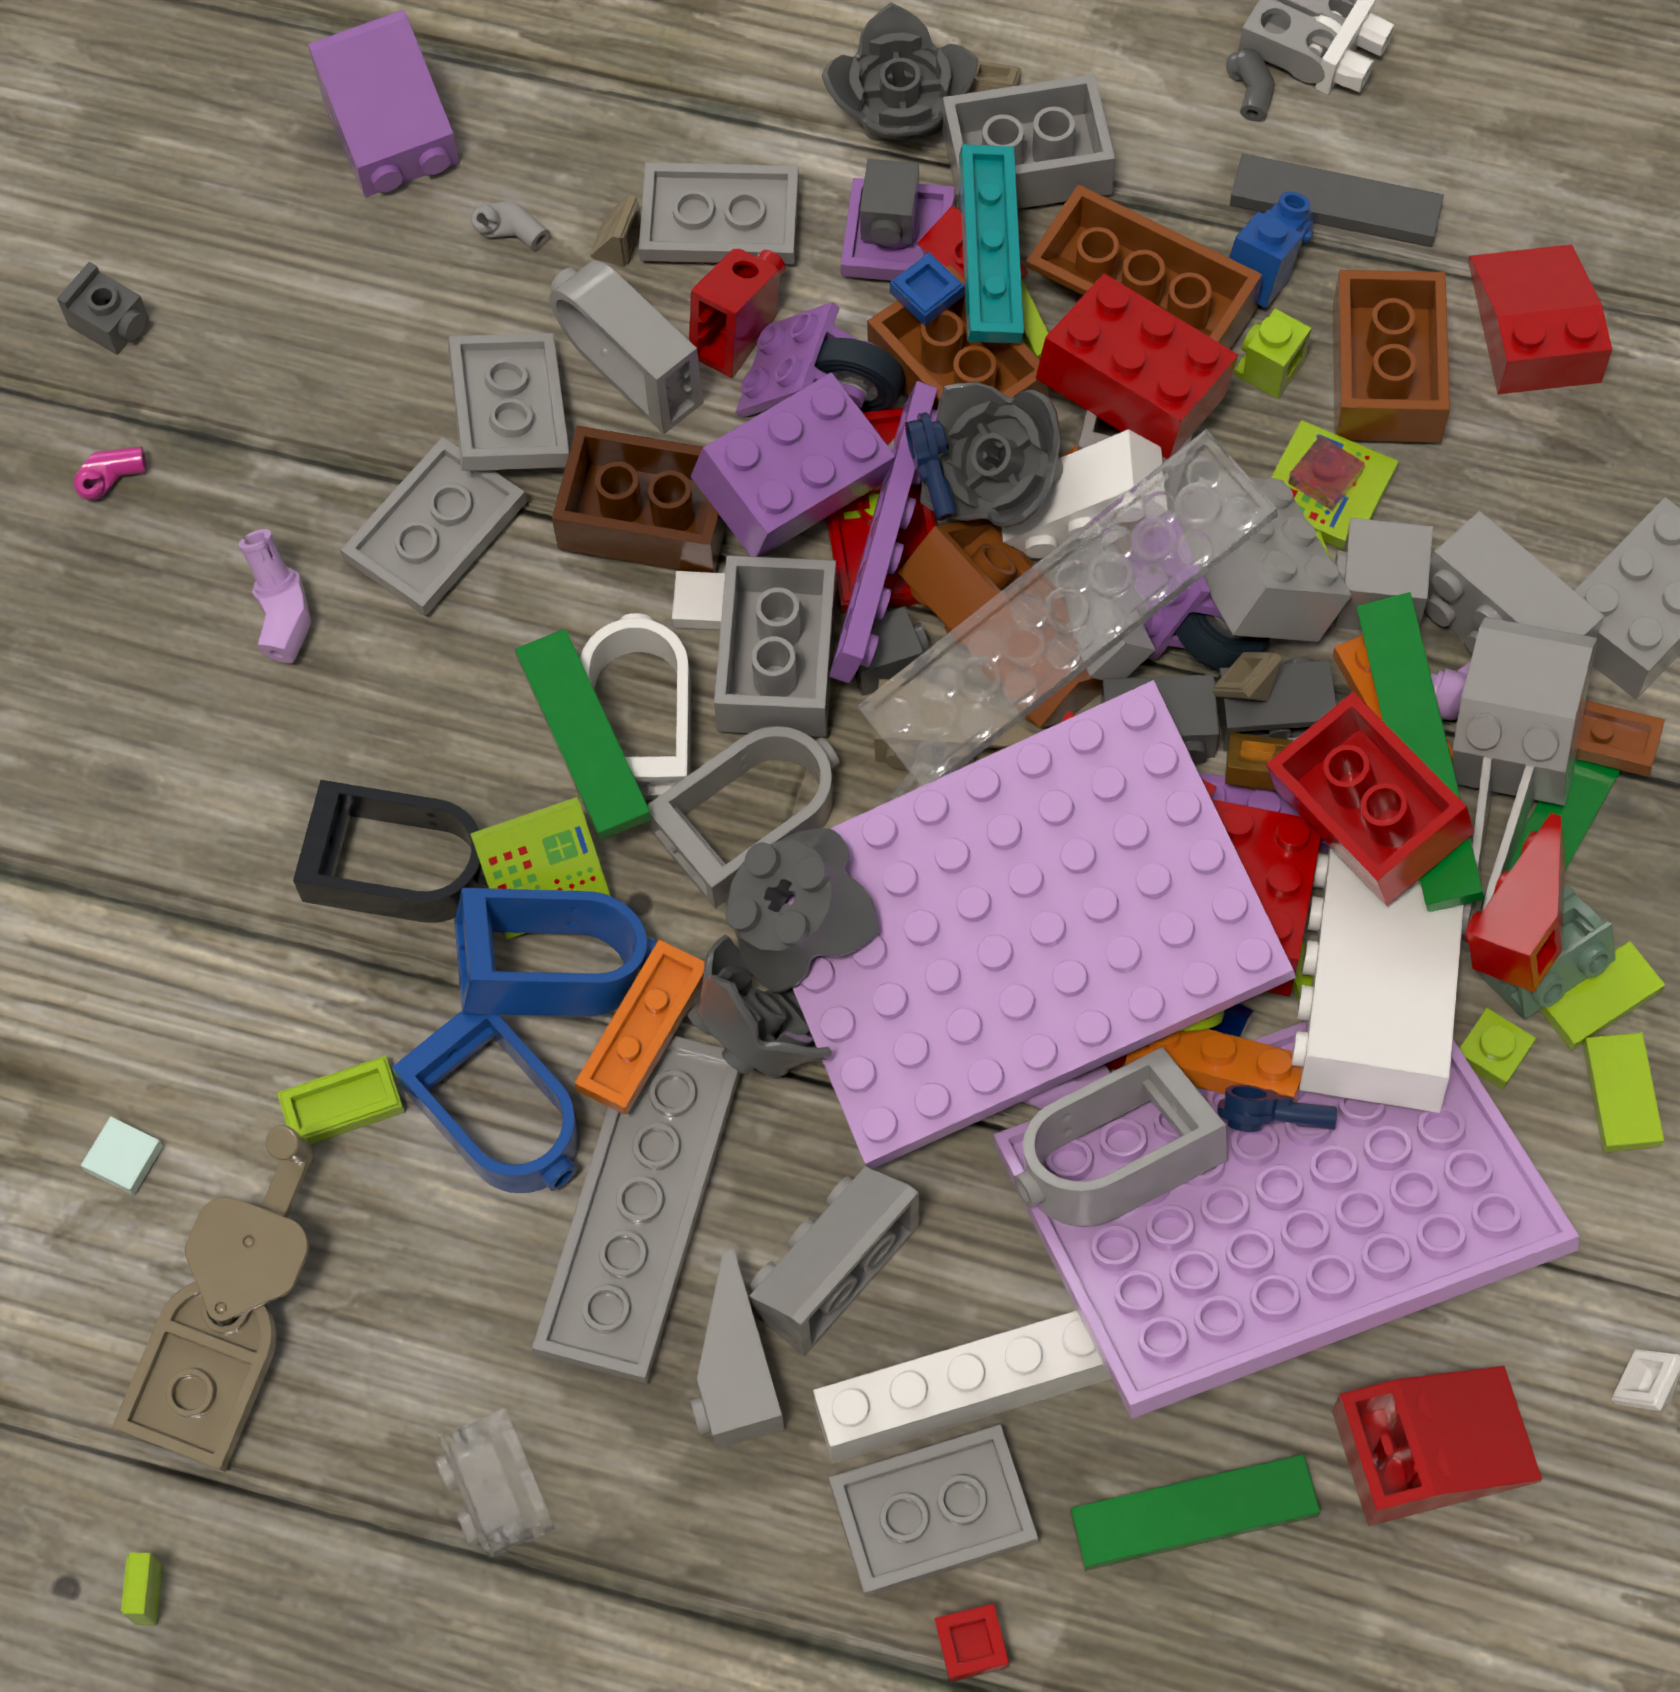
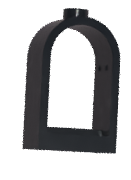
[293,780,488,923]

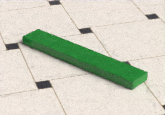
[1356,592,1485,912]

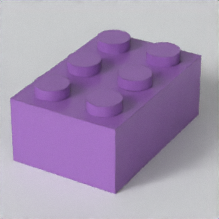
[691,372,896,557]

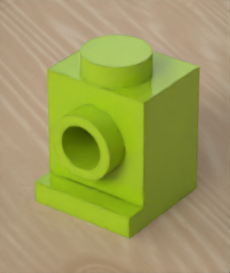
[1233,308,1311,399]

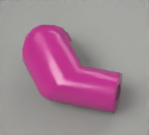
[74,446,147,500]

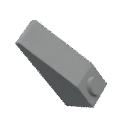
[690,1248,784,1450]

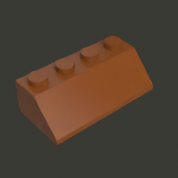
[1026,184,1262,349]
[898,519,1103,728]

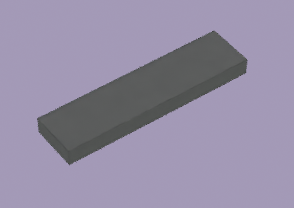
[1230,153,1444,247]

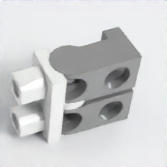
[1238,0,1395,95]

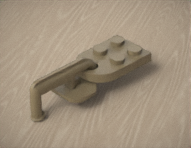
[112,1125,314,1472]

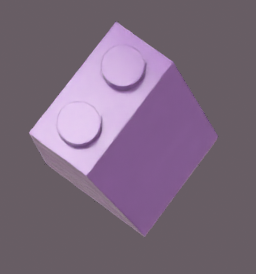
[308,10,460,197]

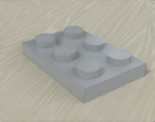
[639,162,799,264]
[448,333,569,471]
[340,437,527,616]
[829,1424,1038,1597]

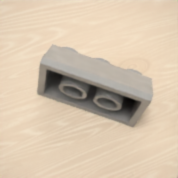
[749,1167,919,1357]

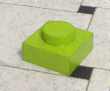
[1459,1008,1536,1090]

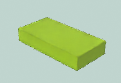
[1539,941,1665,1051]
[1583,1032,1664,1153]
[277,1055,405,1144]

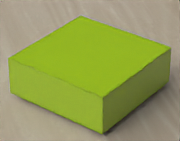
[121,1552,163,1626]

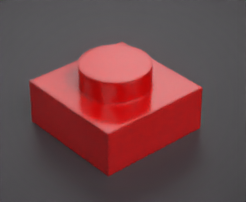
[934,1603,1009,1683]

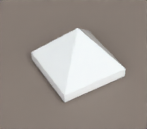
[1611,1349,1680,1411]

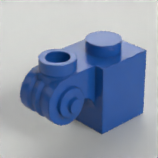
[1229,192,1315,308]

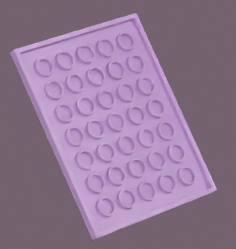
[785,680,1296,1169]
[993,1021,1579,1419]

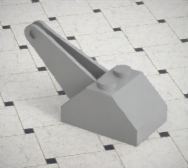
[1452,617,1597,936]

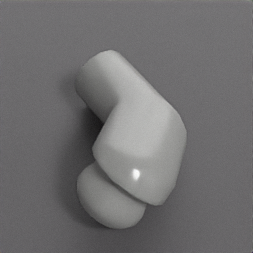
[471,202,550,251]

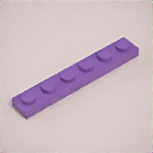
[829,381,937,684]

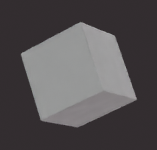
[1335,518,1433,631]

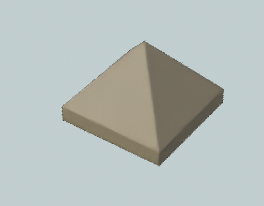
[1212,652,1282,702]

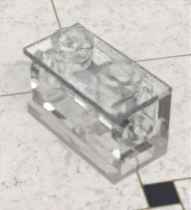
[434,1407,555,1558]

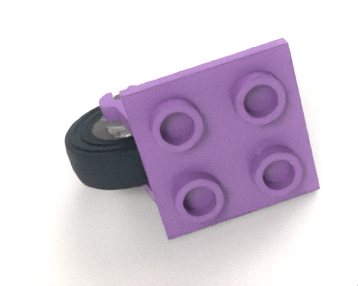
[735,302,905,418]
[1123,505,1269,670]

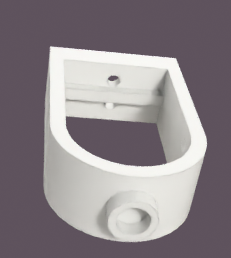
[580,613,692,800]

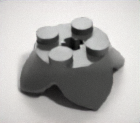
[822,2,978,141]
[920,382,1063,528]
[725,828,880,994]
[688,934,832,1079]

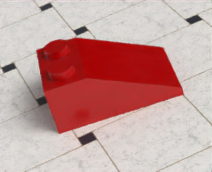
[1468,244,1613,395]

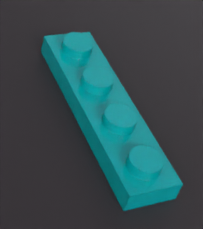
[959,144,1024,343]

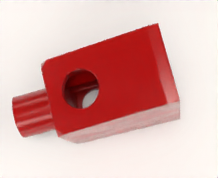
[689,248,786,378]

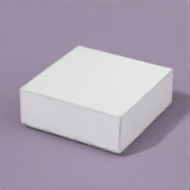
[672,571,725,630]

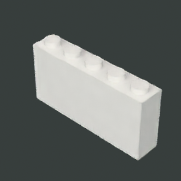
[1291,846,1464,1113]

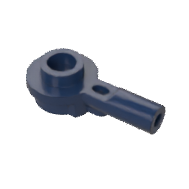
[905,412,957,521]
[1217,1085,1337,1132]

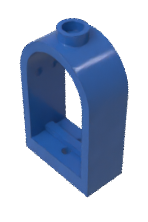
[454,888,656,1016]
[392,1011,580,1193]

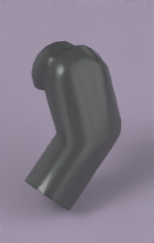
[1226,48,1274,121]

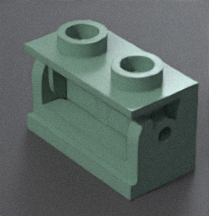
[1481,885,1616,1019]

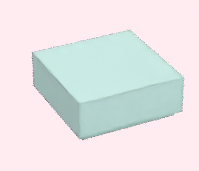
[81,1116,163,1196]

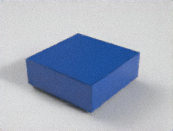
[889,252,965,326]

